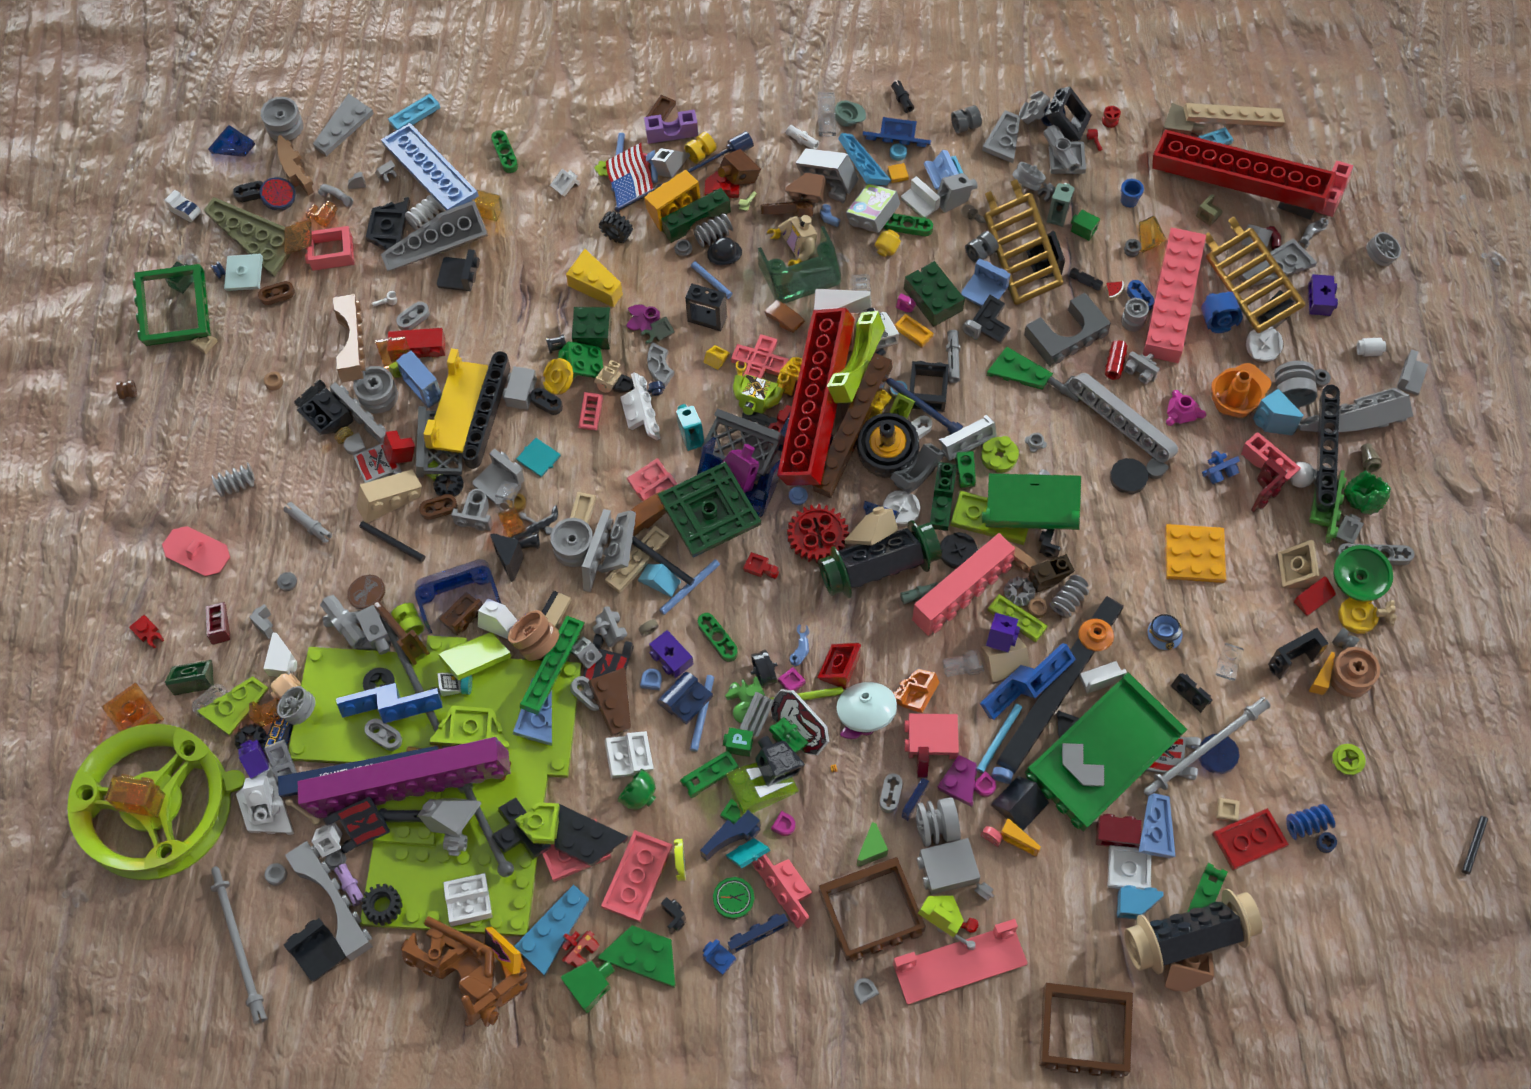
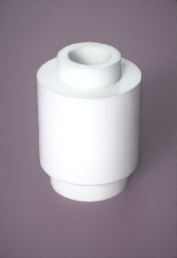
[1357,338,1386,357]

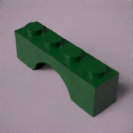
[661,188,731,243]

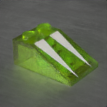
[726,763,799,815]

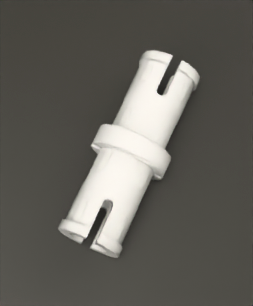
[786,125,820,149]

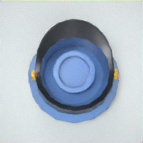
[1148,614,1183,650]

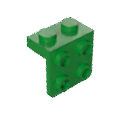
[558,341,604,379]

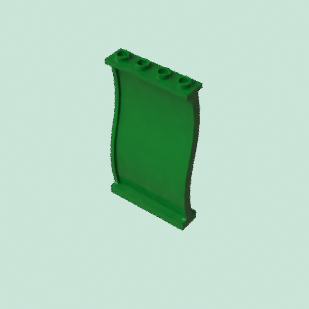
[1024,672,1188,832]

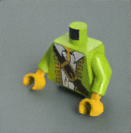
[733,361,790,415]

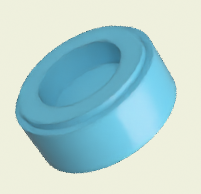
[890,144,907,161]

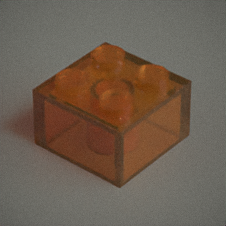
[101,682,164,732]
[105,774,166,818]

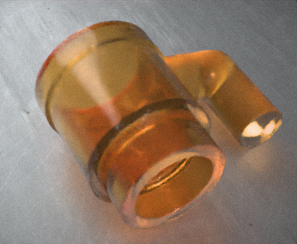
[306,201,338,227]

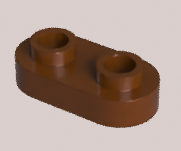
[258,281,295,305]
[419,494,458,520]

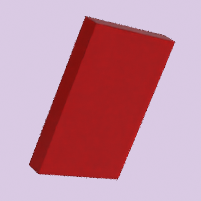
[1212,808,1289,871]

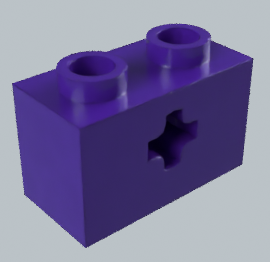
[1308,274,1338,316]
[986,613,1020,653]
[649,630,694,679]
[238,740,269,779]

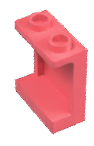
[904,713,959,759]

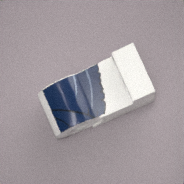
[164,190,201,222]

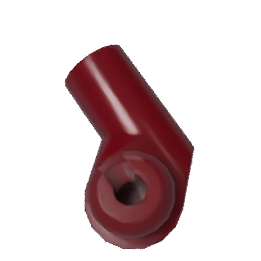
[1265,226,1281,250]

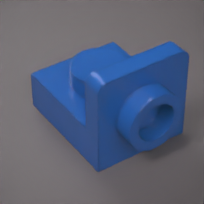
[703,939,737,976]

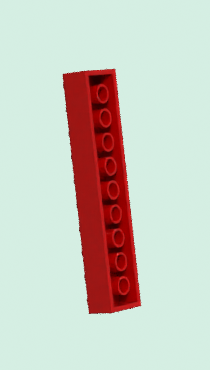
[1152,130,1337,213]
[777,308,855,486]

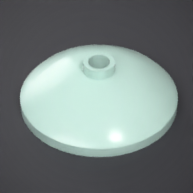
[837,682,897,732]

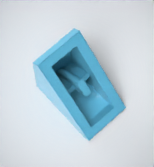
[638,564,681,598]

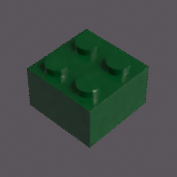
[572,307,612,350]

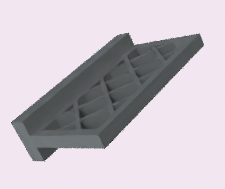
[416,406,462,478]
[700,409,785,477]

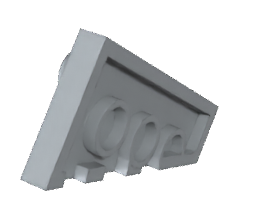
[330,382,387,444]

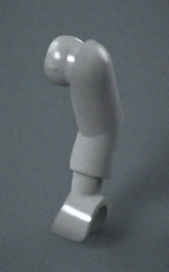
[318,184,354,208]
[1298,218,1329,249]

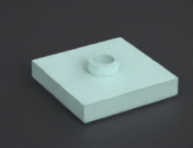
[224,254,263,291]

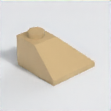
[845,506,898,545]

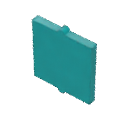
[516,438,561,478]
[726,838,770,869]

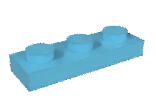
[388,94,441,130]

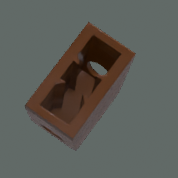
[718,149,761,185]

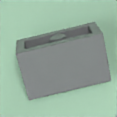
[1397,349,1428,395]

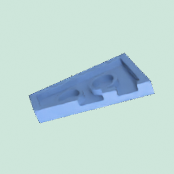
[1139,793,1176,859]

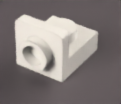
[550,169,581,197]

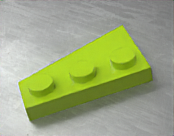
[197,676,269,736]

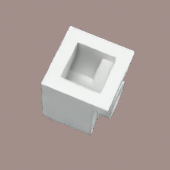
[312,822,342,858]

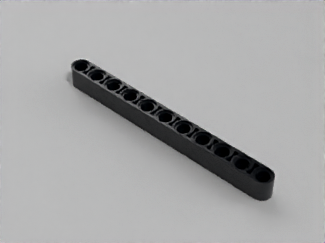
[996,596,1124,775]

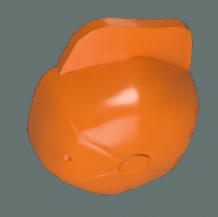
[1211,363,1272,418]

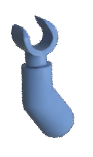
[789,624,809,666]

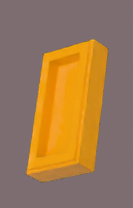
[894,314,934,348]

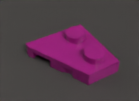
[937,755,977,807]

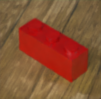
[388,328,445,360]

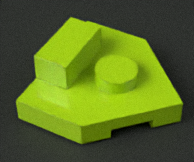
[515,802,560,844]
[918,895,964,938]

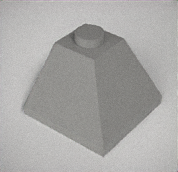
[418,798,481,835]

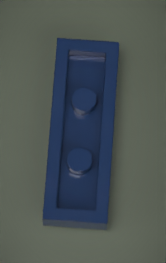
[727,914,788,955]

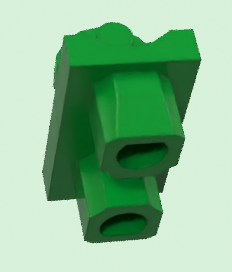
[769,717,808,753]

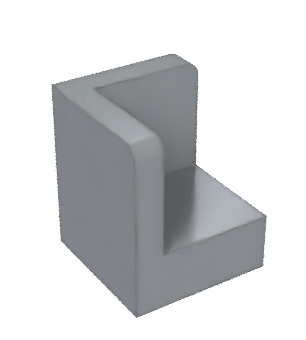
[1241,224,1273,250]

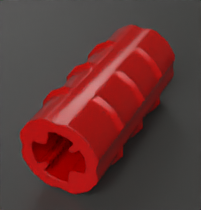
[1105,340,1128,380]

